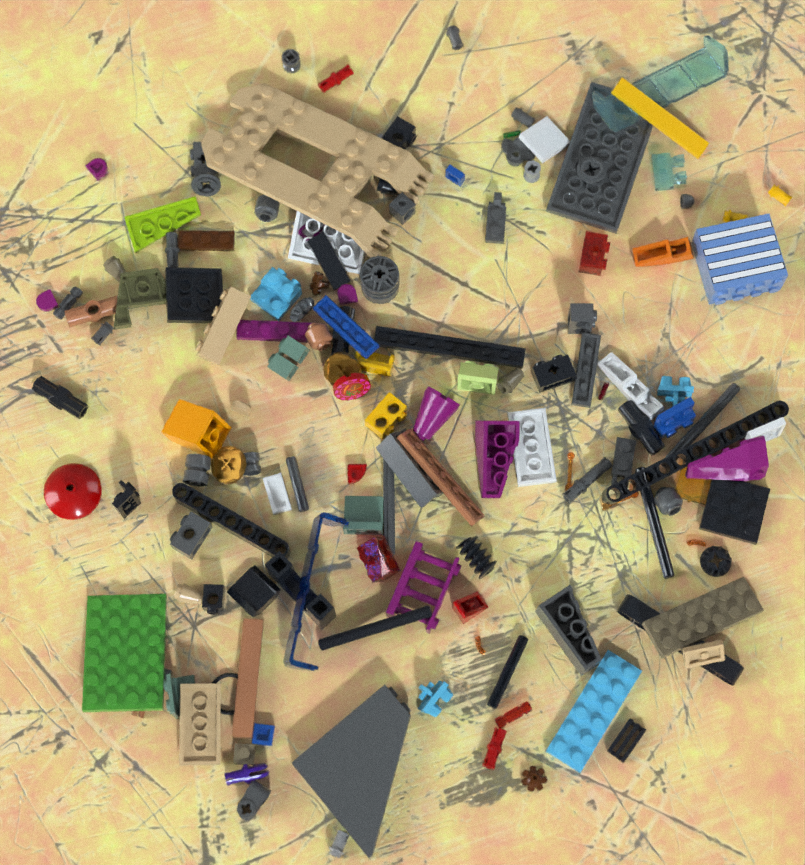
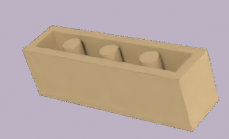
[195,286,251,365]

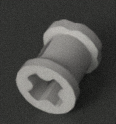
[523,160,541,183]

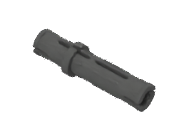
[562,457,612,504]

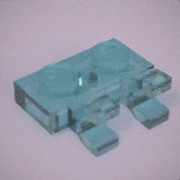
[651,153,687,191]

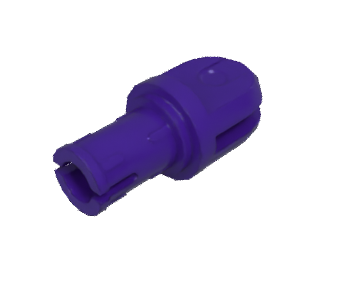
[224,763,269,786]

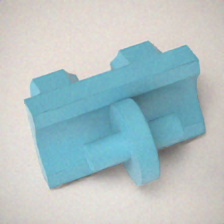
[657,376,694,407]
[417,680,454,717]

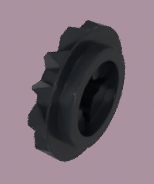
[700,546,732,577]

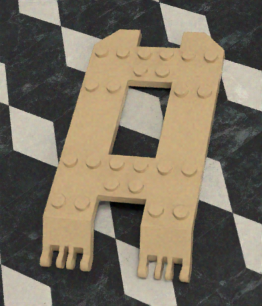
[201,83,434,257]

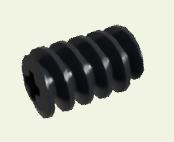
[456,536,497,579]

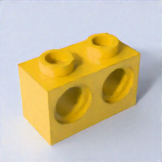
[365,392,407,439]

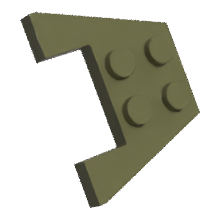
[114,268,166,330]

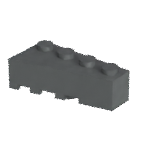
[535,585,602,676]

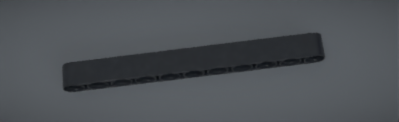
[602,400,789,505]

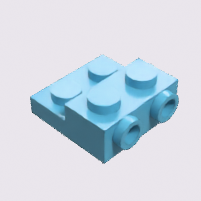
[250,267,302,321]

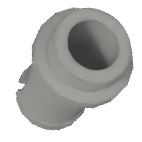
[328,830,350,858]

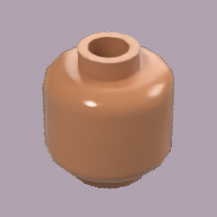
[305,322,333,351]

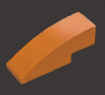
[632,237,694,267]

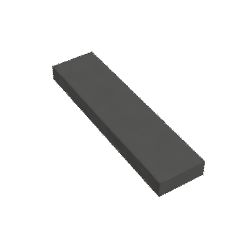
[571,332,601,408]

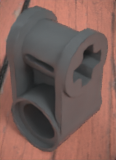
[237,780,271,820]

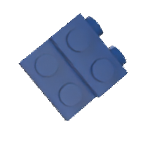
[653,397,696,439]

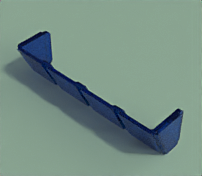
[283,512,349,671]

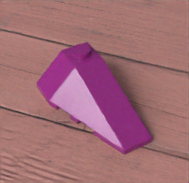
[475,420,520,498]
[685,436,769,481]

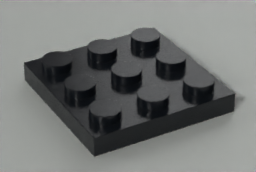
[165,267,223,323]
[699,479,770,545]

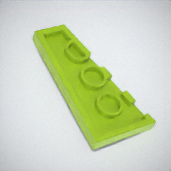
[124,196,201,253]

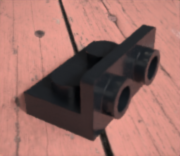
[112,480,141,519]

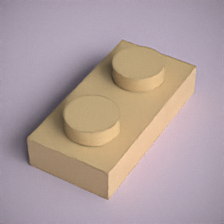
[682,640,725,668]

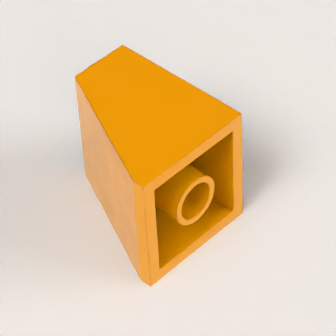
[161,399,232,460]

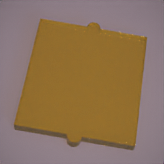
[676,466,712,505]

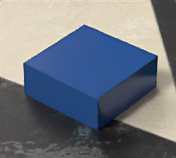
[445,165,465,187]
[252,723,275,747]

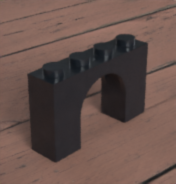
[265,551,336,630]

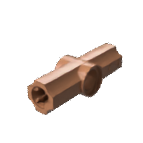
[64,295,118,328]

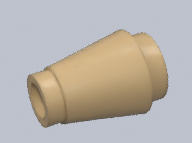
[174,584,203,605]

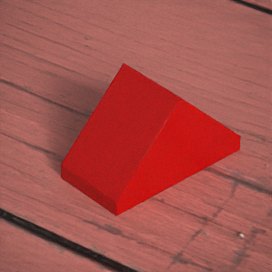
[452,591,488,624]

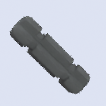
[53,286,83,320]

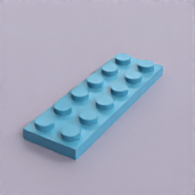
[546,650,642,773]

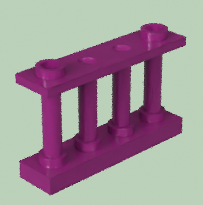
[386,541,462,634]

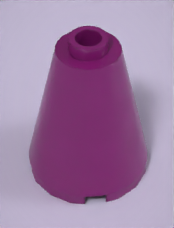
[412,386,460,442]

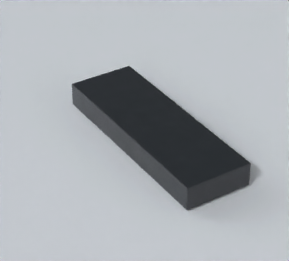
[307,232,350,290]

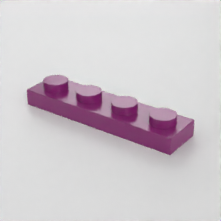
[236,320,312,343]

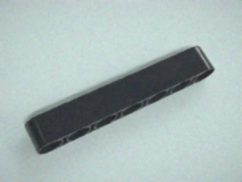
[172,483,290,559]
[617,594,744,686]

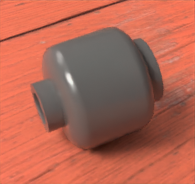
[254,195,280,222]
[654,486,683,516]

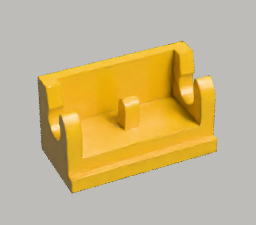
[355,351,395,377]

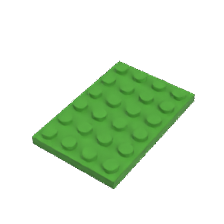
[82,594,167,712]

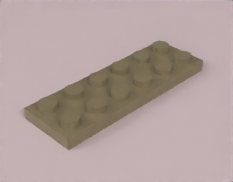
[642,577,764,659]

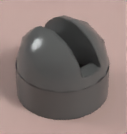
[680,194,695,209]

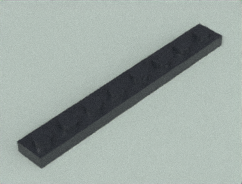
[374,326,526,368]

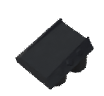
[227,565,281,617]

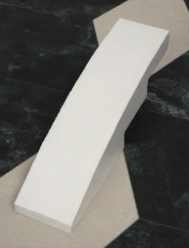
[597,352,664,421]

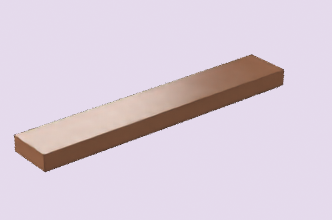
[397,429,485,527]
[232,618,264,739]

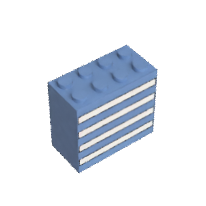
[691,214,788,305]

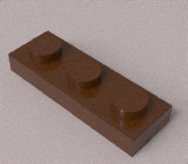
[178,230,235,251]

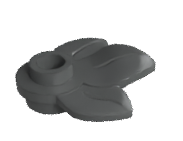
[501,137,535,166]

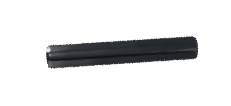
[487,635,528,709]

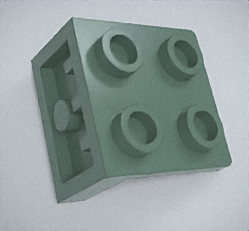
[343,496,383,535]
[163,673,196,719]

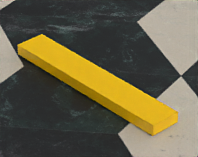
[611,77,709,159]

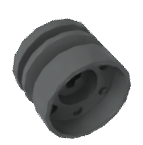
[360,256,400,304]

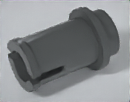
[446,25,464,50]
[511,107,535,128]
[91,321,114,346]

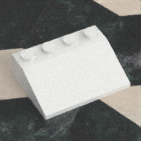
[288,211,366,274]

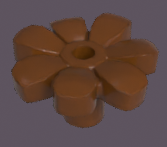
[310,271,329,295]
[521,766,547,792]

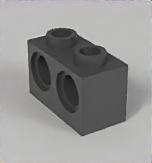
[568,303,597,334]

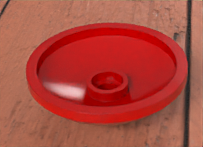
[44,463,102,520]

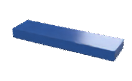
[313,295,379,359]

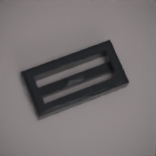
[607,718,646,763]

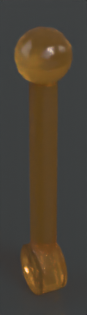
[565,452,575,491]
[602,492,639,511]

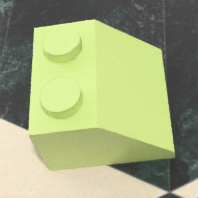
[457,361,499,395]

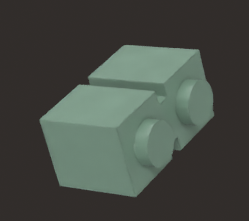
[267,335,310,381]

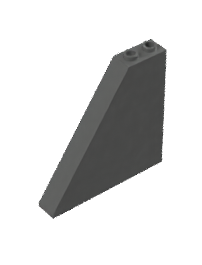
[292,685,411,859]

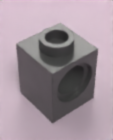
[389,193,415,225]

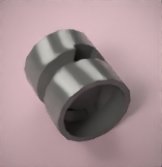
[183,454,211,487]

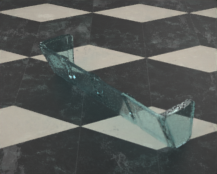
[592,35,729,132]

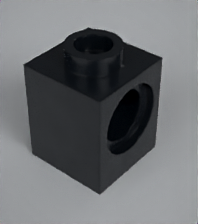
[202,584,225,615]

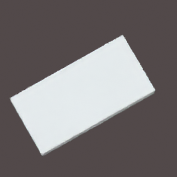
[262,473,292,515]

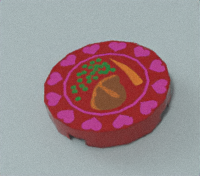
[333,373,371,401]

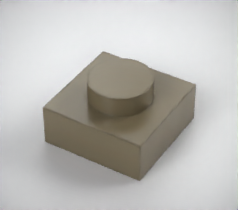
[233,743,256,765]

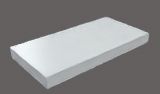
[507,408,557,487]

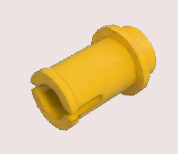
[768,184,792,206]
[723,209,747,223]

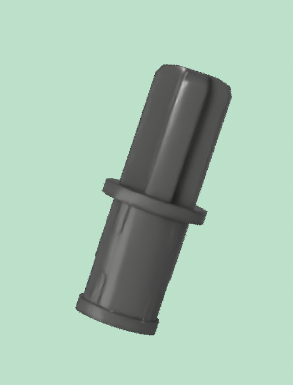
[165,232,180,267]

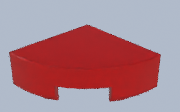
[348,464,367,485]

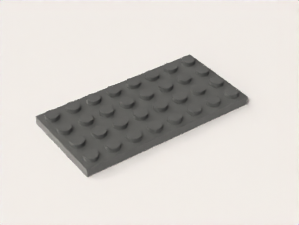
[546,82,661,234]

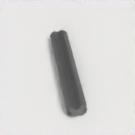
[286,456,309,512]

